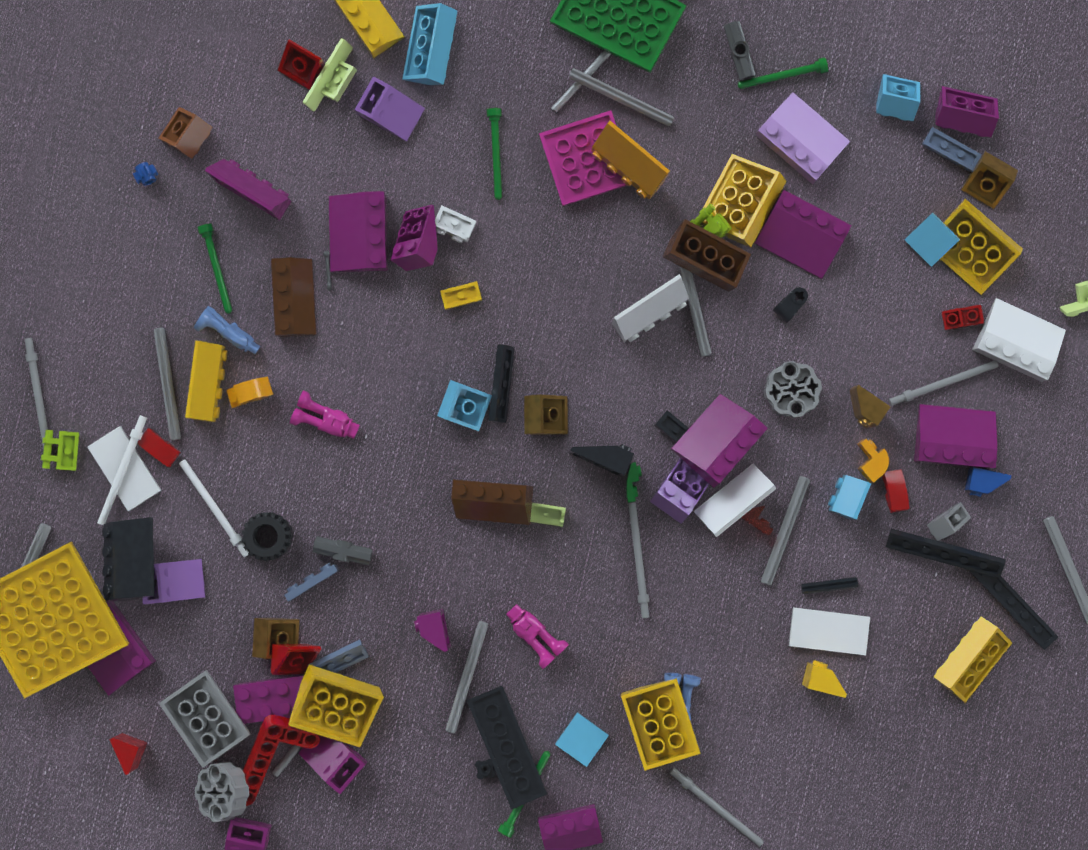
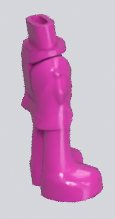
[289,390,360,439]
[506,604,569,669]

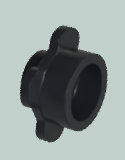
[475,758,495,780]

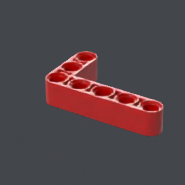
[243,715,320,806]

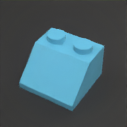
[876,74,920,121]
[437,380,492,431]
[828,475,871,520]

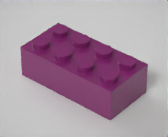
[233,674,305,724]

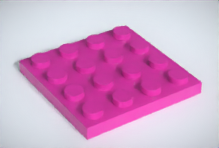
[539,110,628,207]

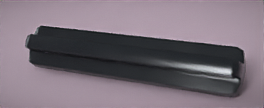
[801,577,859,594]

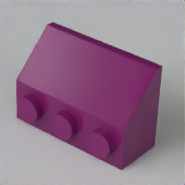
[935,86,999,138]
[414,609,451,652]
[538,804,603,850]

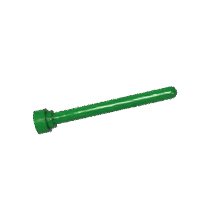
[737,57,828,89]
[486,108,502,200]
[197,223,232,314]
[498,751,550,838]

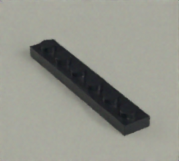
[886,528,1006,578]
[968,570,1058,650]

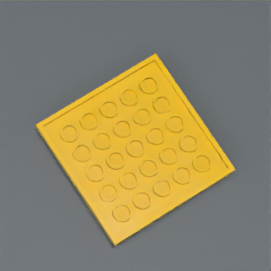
[0,541,129,699]

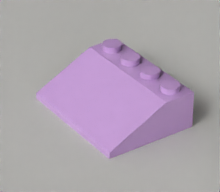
[756,92,850,184]

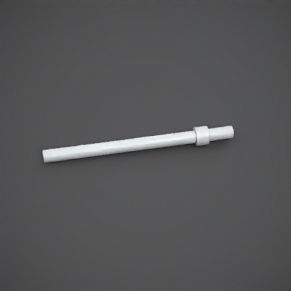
[97,415,147,525]
[179,460,249,558]

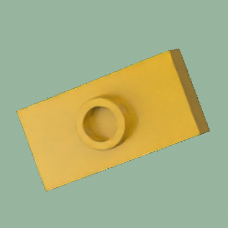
[440,281,482,310]

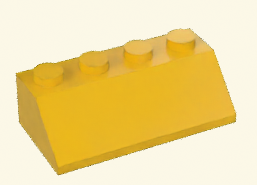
[334,0,405,58]
[185,340,227,422]
[934,617,1012,703]

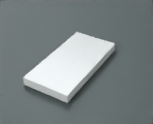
[88,426,162,511]
[694,464,776,537]
[788,607,870,655]

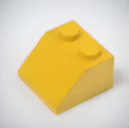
[802,660,847,698]

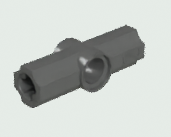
[724,21,756,81]
[313,536,373,566]

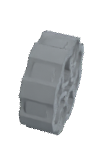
[763,361,822,418]
[195,762,249,822]

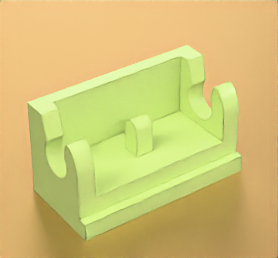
[530,503,566,527]

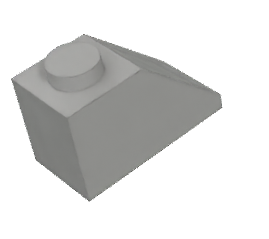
[927,502,971,541]

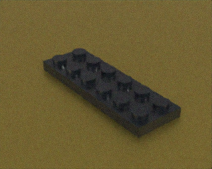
[467,685,548,810]

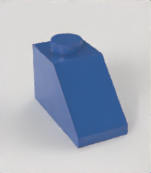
[965,467,1012,497]

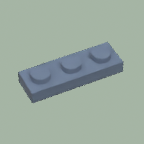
[922,127,982,172]
[284,563,340,602]
[308,640,369,673]

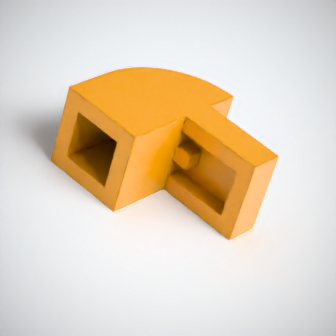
[226,376,273,408]
[857,439,889,483]

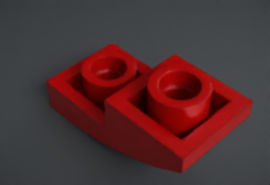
[941,304,985,330]
[137,428,181,468]
[882,469,909,513]

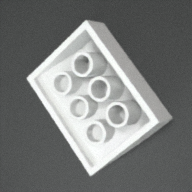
[612,274,689,342]
[972,298,1066,382]

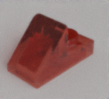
[741,505,773,536]

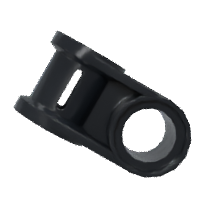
[773,287,808,323]

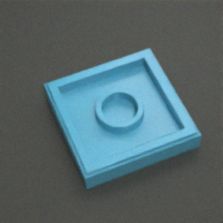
[905,213,960,267]
[555,712,609,767]

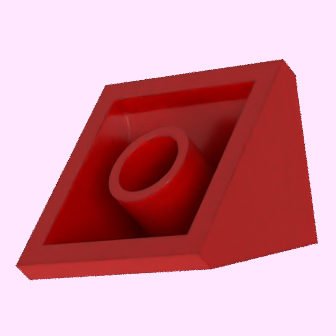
[277,39,325,90]
[271,644,322,675]
[109,733,147,775]

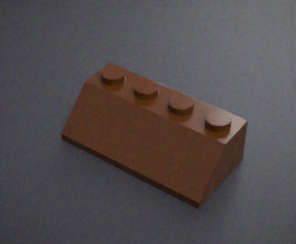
[663,219,751,292]
[271,257,317,337]
[451,479,533,525]

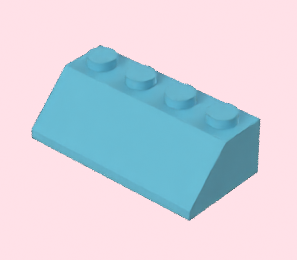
[402,3,457,85]

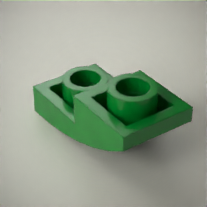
[626,462,642,503]

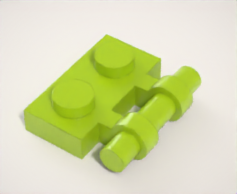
[690,204,732,238]
[41,430,79,471]

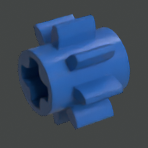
[133,162,158,186]

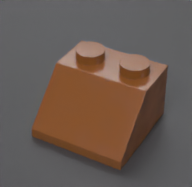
[159,107,213,159]

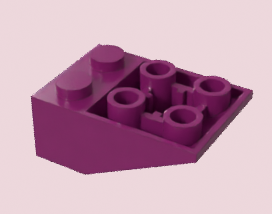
[391,204,438,271]
[298,735,368,794]
[224,817,272,850]

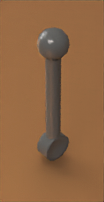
[323,251,332,290]

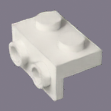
[435,205,476,243]

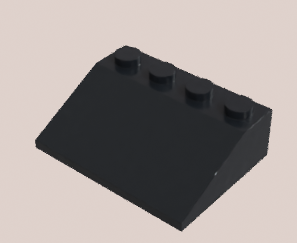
[569,444,634,477]
[102,517,154,601]

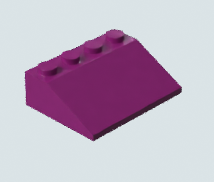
[205,159,292,221]
[754,190,852,279]
[329,191,388,272]
[671,394,768,488]
[914,404,997,469]
[87,601,156,696]

